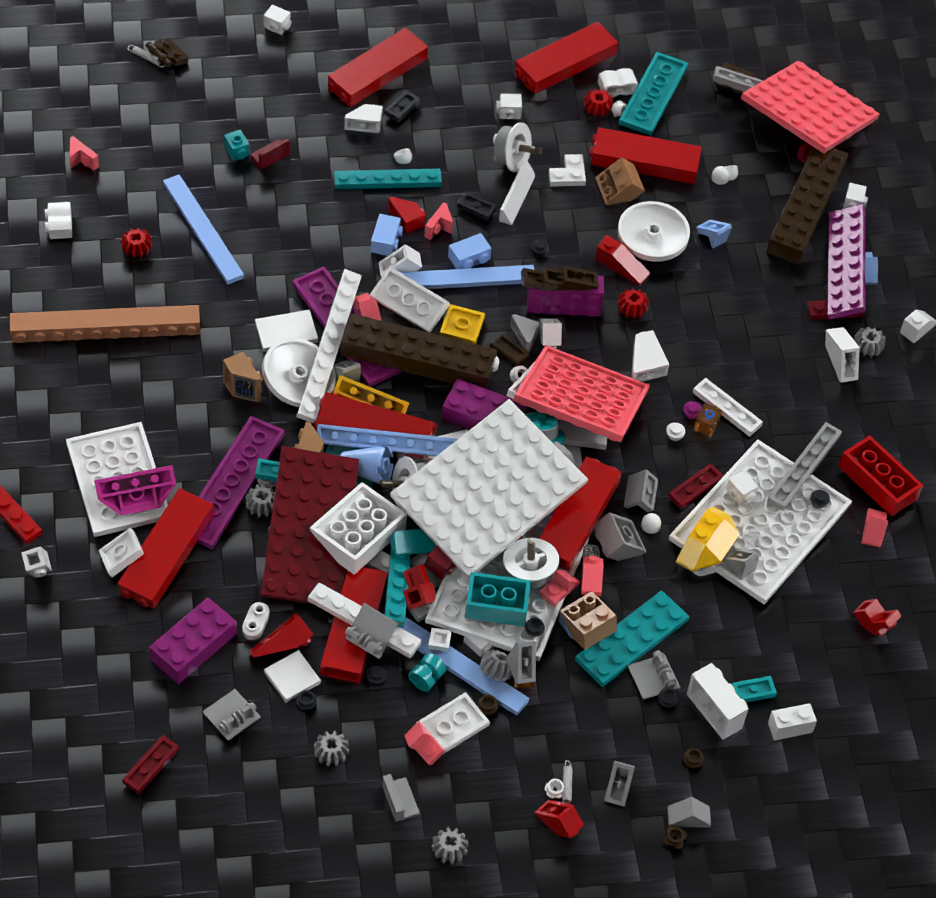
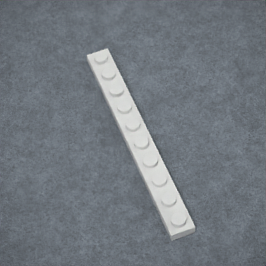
[296,269,362,423]

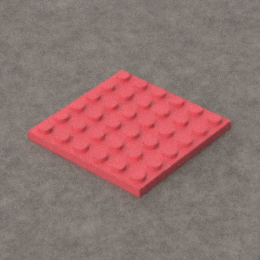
[741,61,879,153]
[513,345,650,442]

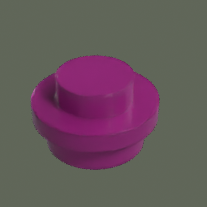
[683,401,702,419]

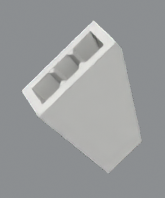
[825,327,860,383]
[631,330,669,382]

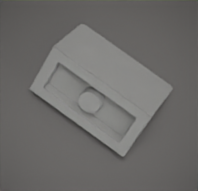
[624,469,658,513]
[382,774,419,822]

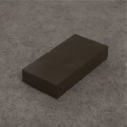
[490,333,530,367]

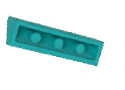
[389,529,437,556]

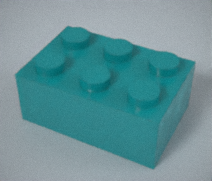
[464,572,531,627]

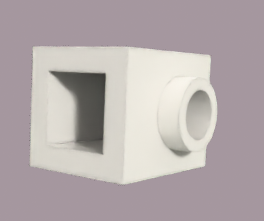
[264,5,291,35]
[496,94,522,119]
[843,183,868,209]
[726,471,758,506]
[21,546,52,577]

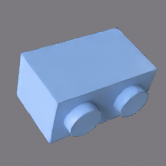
[371,214,403,256]
[448,233,491,269]

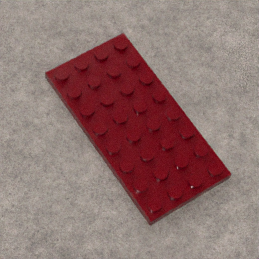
[260,446,359,605]

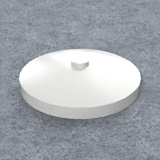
[618,201,690,261]
[262,338,336,407]

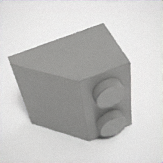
[594,512,646,561]

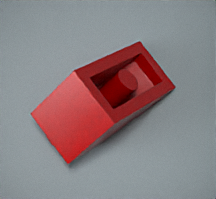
[388,197,426,234]
[534,799,584,838]

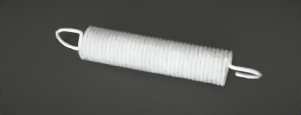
[128,45,165,67]
[562,760,573,803]

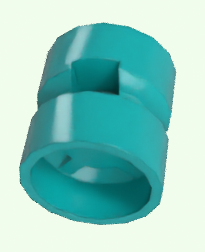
[408,653,447,692]

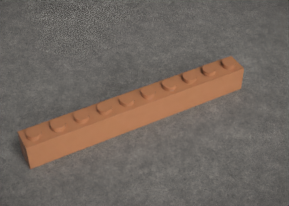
[10,305,200,343]

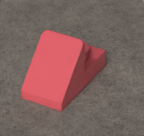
[69,136,99,171]
[424,202,453,240]
[353,293,382,321]
[861,508,888,548]
[539,570,580,607]
[404,721,446,765]

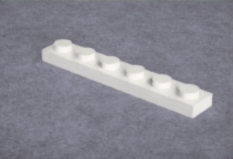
[308,583,422,659]

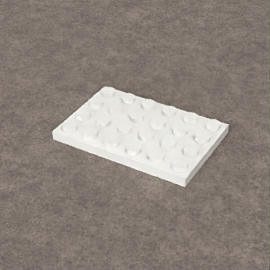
[66,422,168,537]

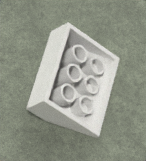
[310,482,407,574]

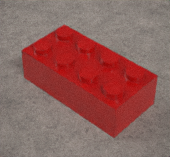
[838,435,924,517]

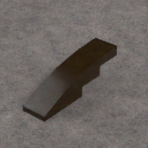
[521,266,599,291]

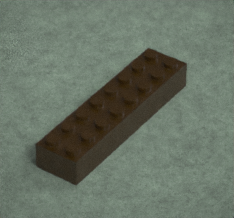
[766,147,848,265]
[341,314,497,389]

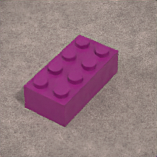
[527,276,604,316]
[441,378,527,430]
[149,597,237,684]

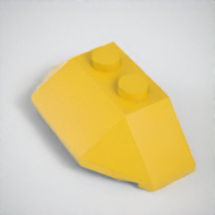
[333,375,410,414]
[676,506,739,572]

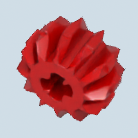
[584,88,613,117]
[121,227,152,258]
[618,288,649,319]

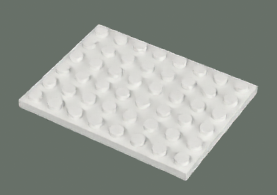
[390,399,588,579]
[669,439,852,604]
[425,521,589,661]

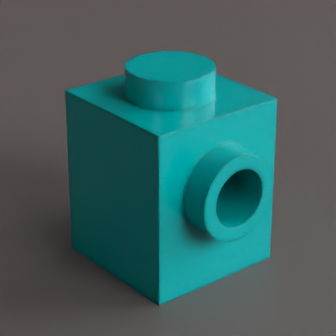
[224,130,249,161]

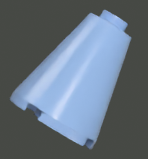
[339,446,393,485]

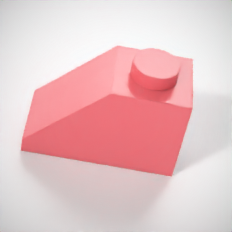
[581,556,603,596]

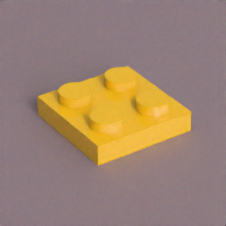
[440,304,485,344]

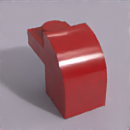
[403,565,435,610]
[853,599,901,636]

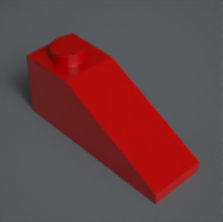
[595,235,650,286]
[249,614,314,657]

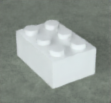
[687,663,748,740]

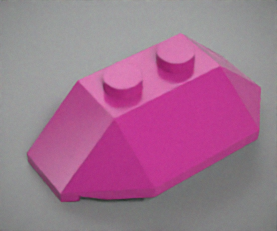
[94,465,176,515]

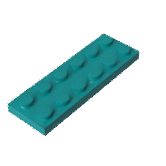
[619,52,688,136]
[575,590,689,687]

